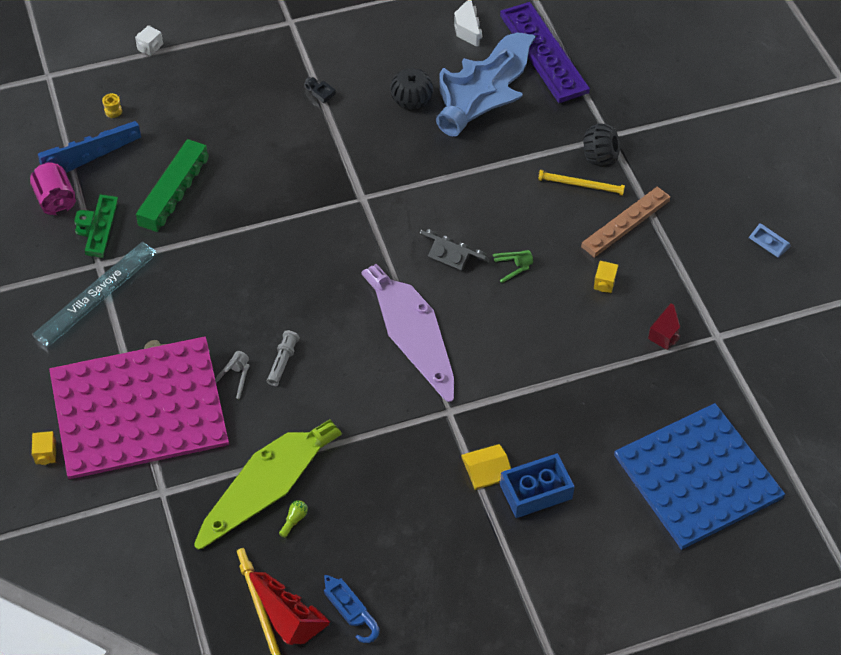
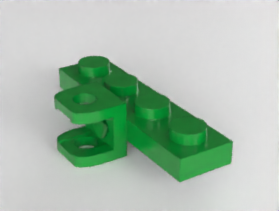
[75,194,118,258]

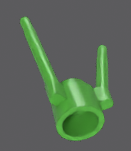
[493,250,533,283]

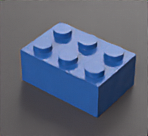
[500,453,575,518]

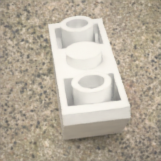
[454,0,482,46]

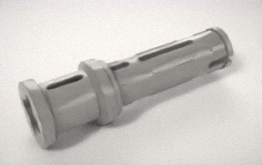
[266,330,300,386]

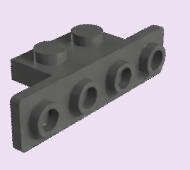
[419,229,490,271]

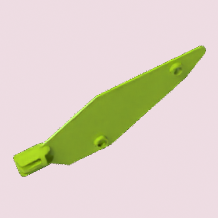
[194,419,342,549]

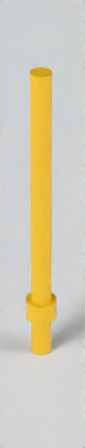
[237,548,281,655]

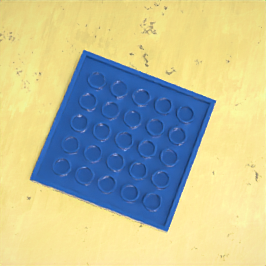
[614,403,785,550]

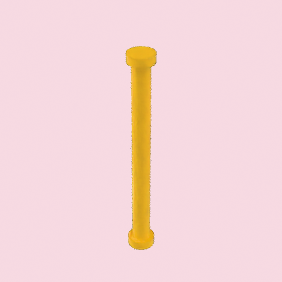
[538,170,625,196]

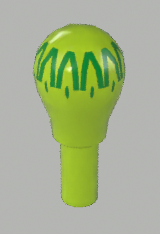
[279,501,308,538]

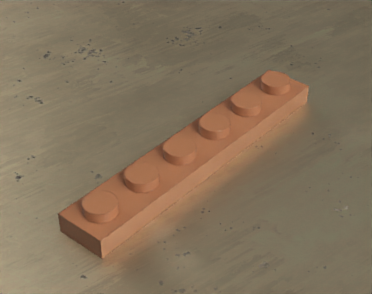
[581,187,670,258]

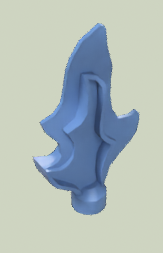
[436,33,535,137]

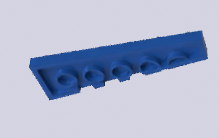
[38,121,141,173]

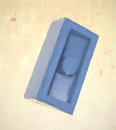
[749,223,791,258]

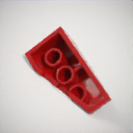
[248,572,330,645]

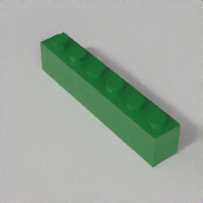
[136,139,209,232]

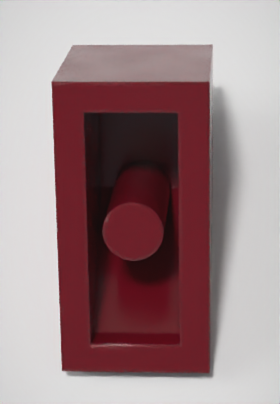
[648,303,680,350]

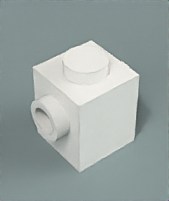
[135,26,163,56]

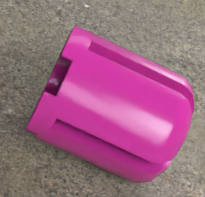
[30,163,76,215]

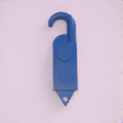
[324,575,379,643]

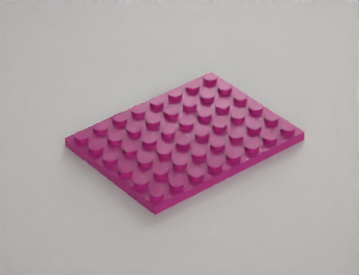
[49,336,229,479]

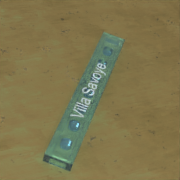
[33,241,156,347]

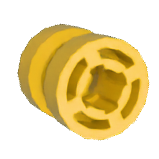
[102,94,122,118]

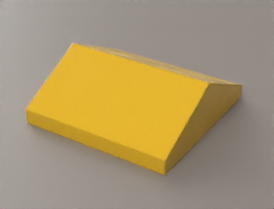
[461,444,511,490]

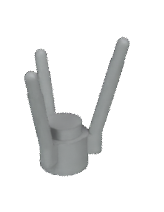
[215,351,250,399]

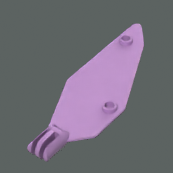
[361,264,454,402]

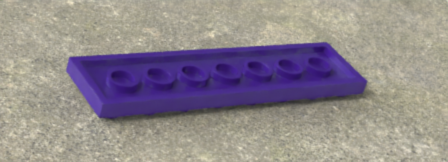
[500,2,590,103]

